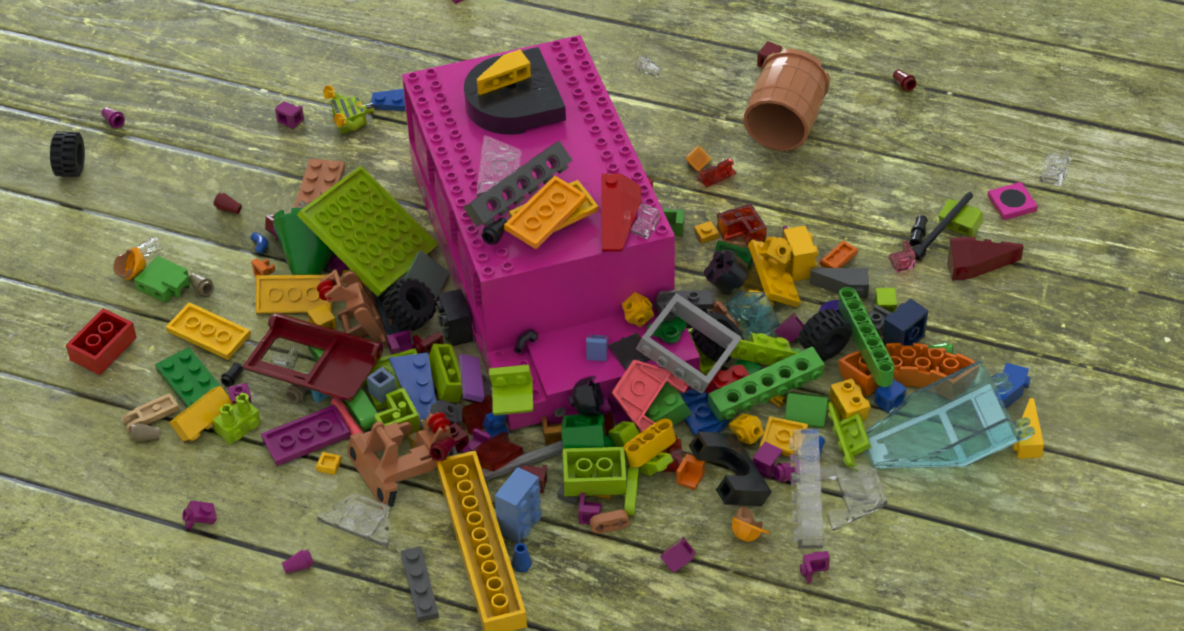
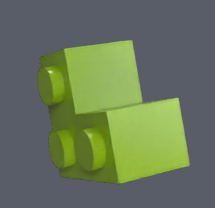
[374,388,421,437]

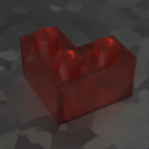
[717,203,767,245]

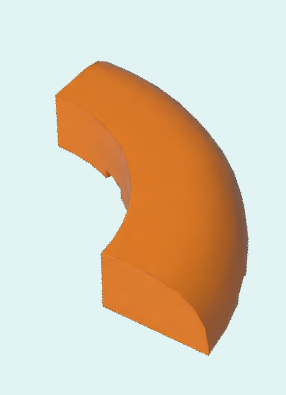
[838,343,979,399]

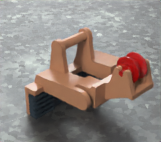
[317,269,405,349]
[347,412,452,509]

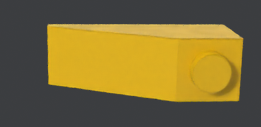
[477,49,531,95]
[1012,398,1044,459]

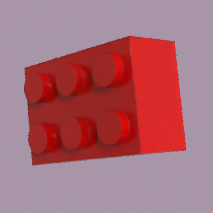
[66,308,137,375]

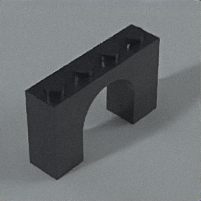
[689,431,772,506]

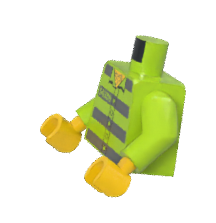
[323,85,375,134]

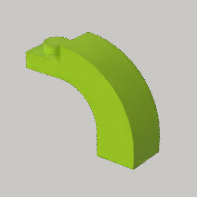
[608,421,673,476]

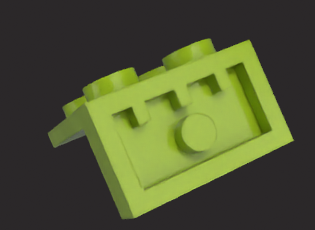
[489,365,533,415]

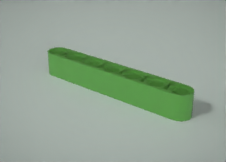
[838,287,895,387]
[308,346,377,432]

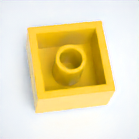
[783,225,818,282]

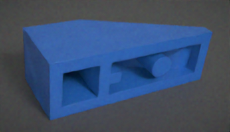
[995,363,1031,411]

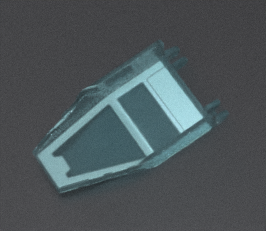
[866,361,1035,469]

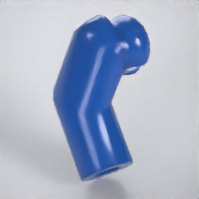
[251,232,269,254]

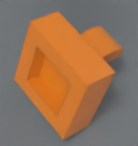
[251,258,275,276]

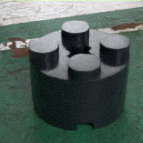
[703,250,749,294]

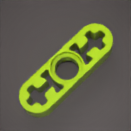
[625,466,639,516]

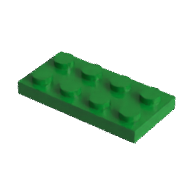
[155,347,225,408]

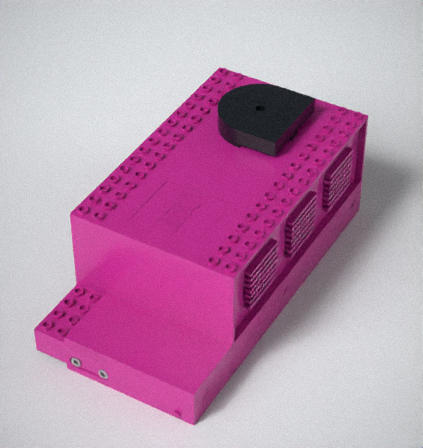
[402,35,700,431]

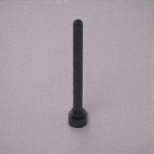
[909,192,973,261]

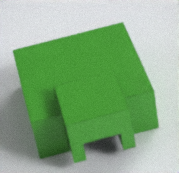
[134,256,190,303]

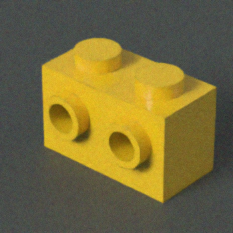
[830,378,871,421]

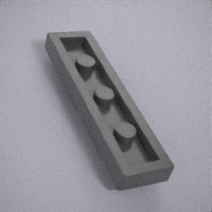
[401,546,439,622]

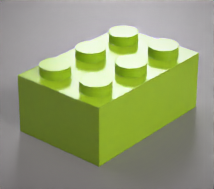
[562,447,626,497]

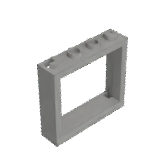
[636,293,742,394]

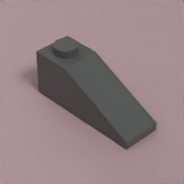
[810,268,869,298]

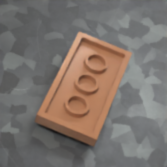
[294,159,345,208]

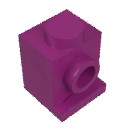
[275,101,304,129]

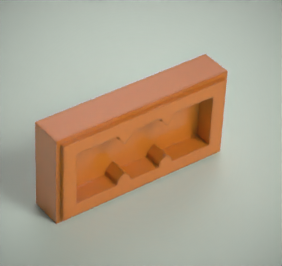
[820,240,858,268]

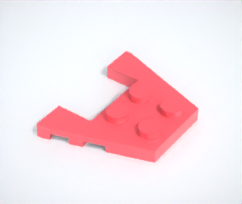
[611,360,689,432]

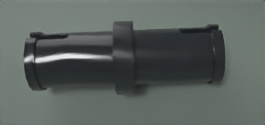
[909,215,928,247]

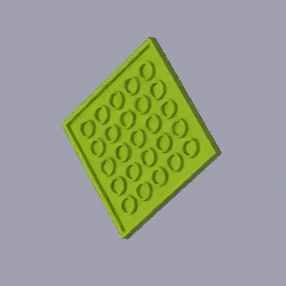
[297,165,439,296]

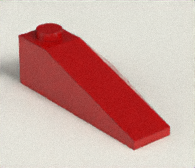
[601,174,641,251]

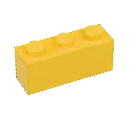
[169,385,234,442]

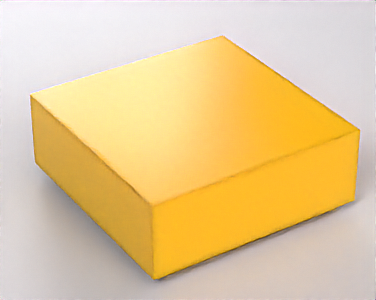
[316,452,342,475]

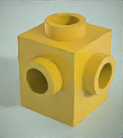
[759,236,793,266]
[622,292,654,328]
[729,413,765,445]

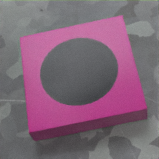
[987,182,1038,220]

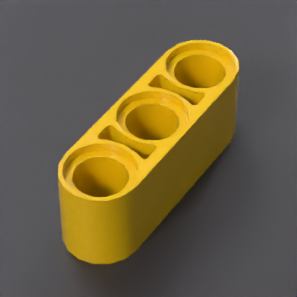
[624,419,676,467]

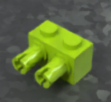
[213,393,261,445]

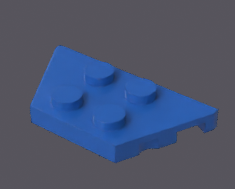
[680,390,730,437]

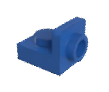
[483,412,509,442]

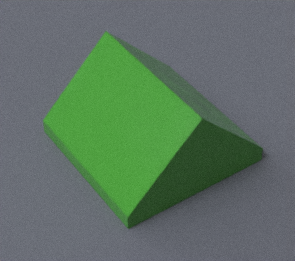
[785,391,829,429]

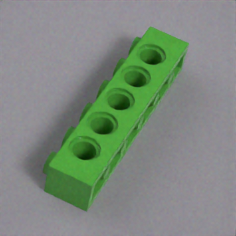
[708,347,825,422]

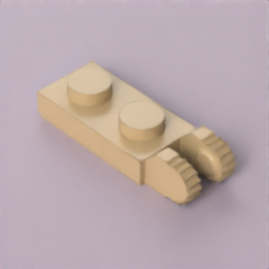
[121,393,180,432]

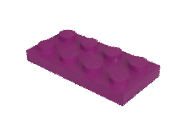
[261,405,351,466]

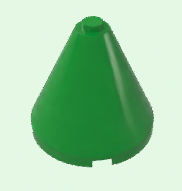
[273,208,334,275]

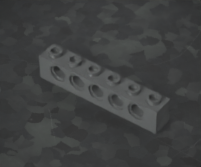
[463,141,572,227]

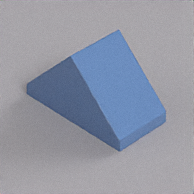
[586,334,609,361]

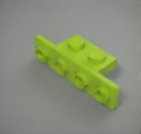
[730,333,804,371]
[827,401,872,473]

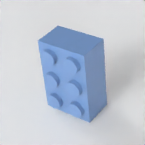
[495,467,542,543]

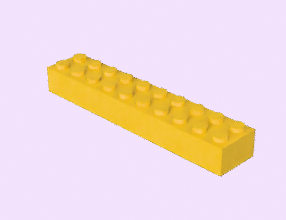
[436,451,527,631]

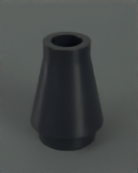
[481,217,507,245]

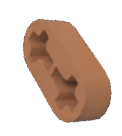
[589,510,630,534]

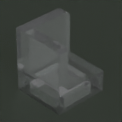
[631,203,660,239]
[270,345,298,370]

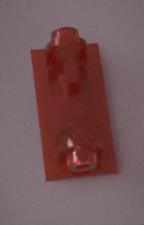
[697,158,737,187]
[662,434,682,472]

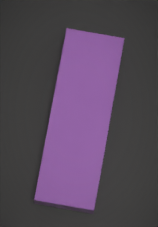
[459,354,485,402]

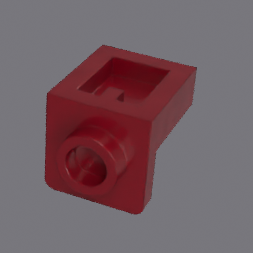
[412,331,444,356]

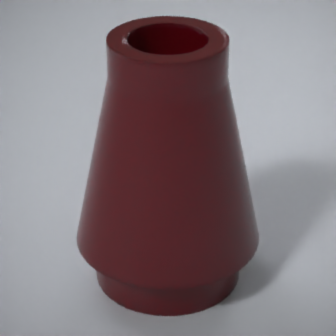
[893,69,917,91]
[213,193,242,214]
[429,436,455,461]

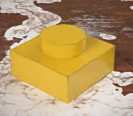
[694,221,719,243]

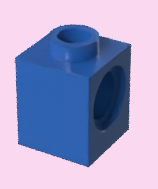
[874,380,906,414]

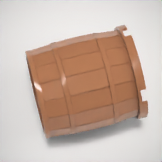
[744,49,830,151]

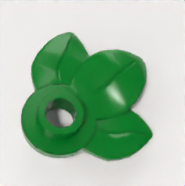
[648,317,686,343]

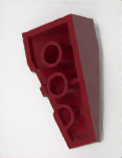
[947,237,1024,281]

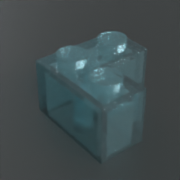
[725,291,780,336]

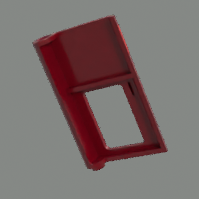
[242,313,383,402]

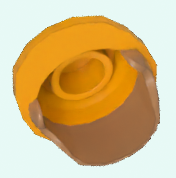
[113,247,146,280]
[731,506,770,542]

